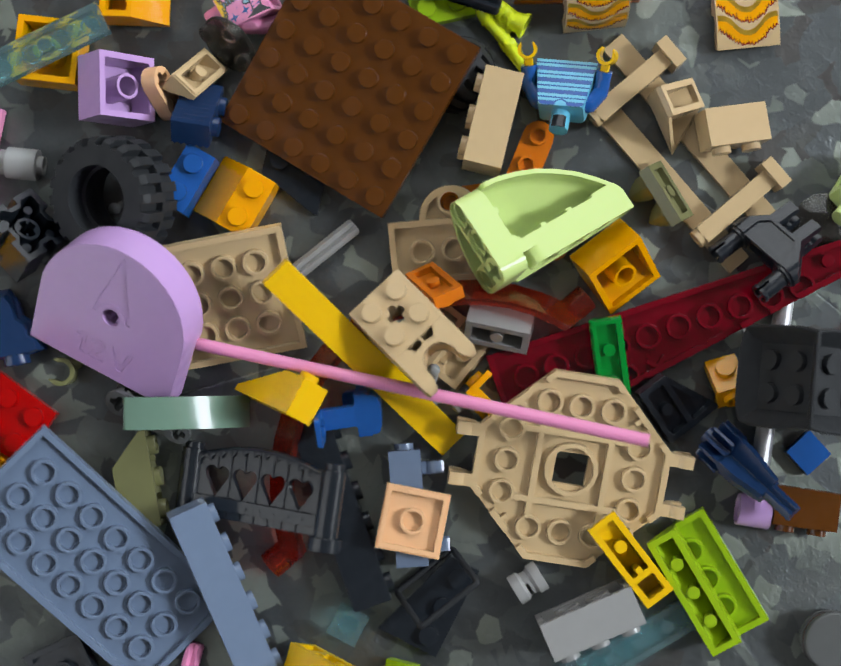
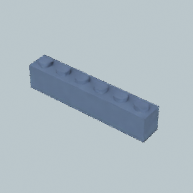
[166,497,283,666]

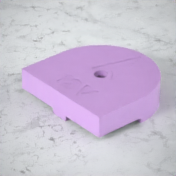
[30,226,203,397]

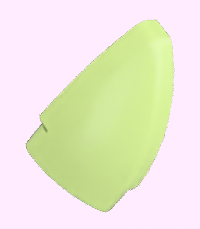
[450,169,634,294]

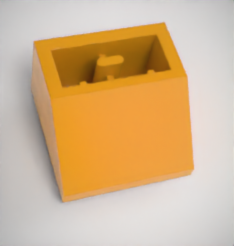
[98,0,171,27]

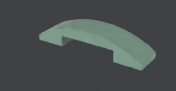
[123,395,250,430]

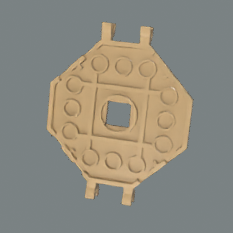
[447,368,695,568]

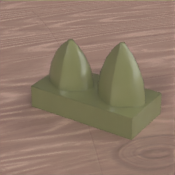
[628,160,694,227]

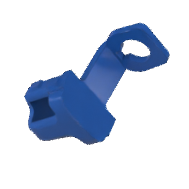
[314,385,383,448]

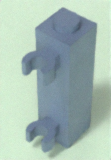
[388,443,451,568]

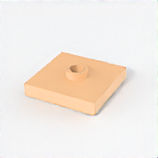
[374,482,451,560]

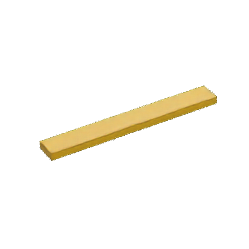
[262,258,463,456]

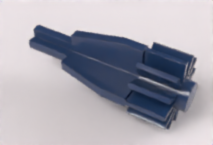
[695,420,800,521]

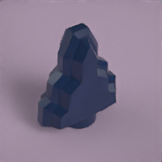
[0,289,48,367]

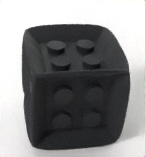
[735,324,841,436]

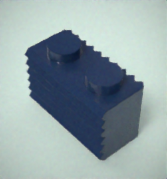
[170,84,228,148]

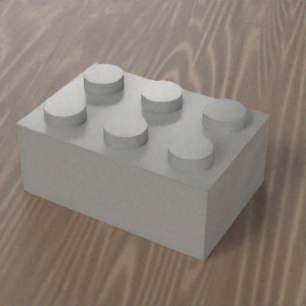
[534,577,646,664]

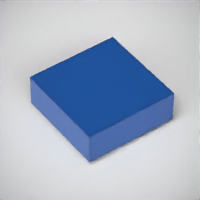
[784,430,831,475]

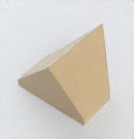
[647,78,705,154]

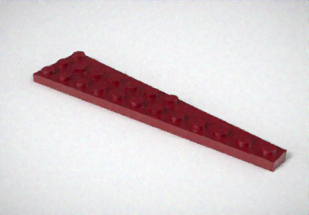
[486,239,841,403]

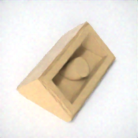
[162,48,227,100]

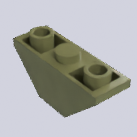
[112,430,170,526]

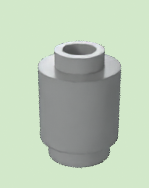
[0,147,47,181]

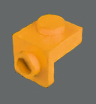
[704,353,738,408]
[465,370,492,419]

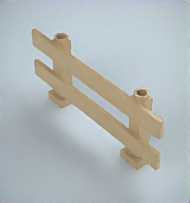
[587,34,792,273]

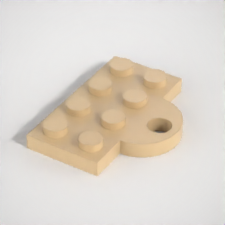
[387,185,476,281]

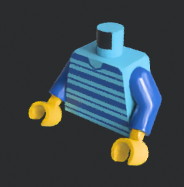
[518,42,618,135]

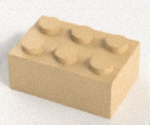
[457,64,524,177]

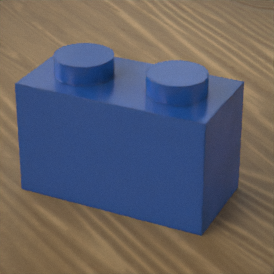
[169,144,220,218]

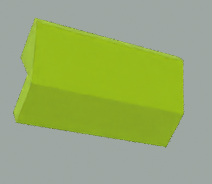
[646,506,769,657]

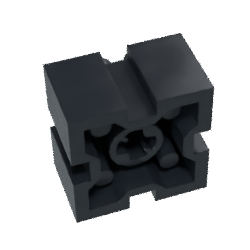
[0,188,70,283]

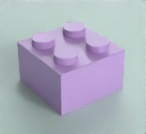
[78,49,155,127]

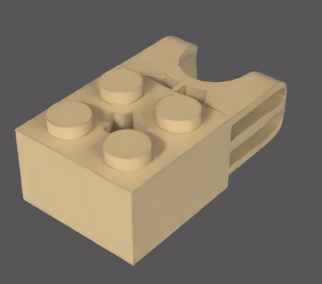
[349,269,477,398]

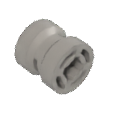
[506,560,550,605]

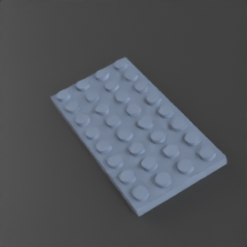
[0,424,213,666]

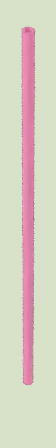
[194,338,650,448]

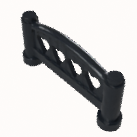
[169,440,347,554]

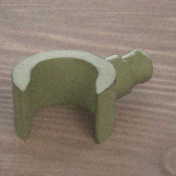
[48,357,83,386]

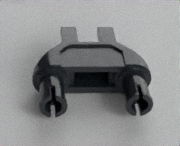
[708,201,822,303]

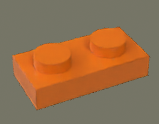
[405,262,465,309]

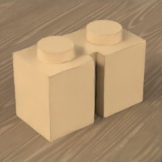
[694,101,772,156]

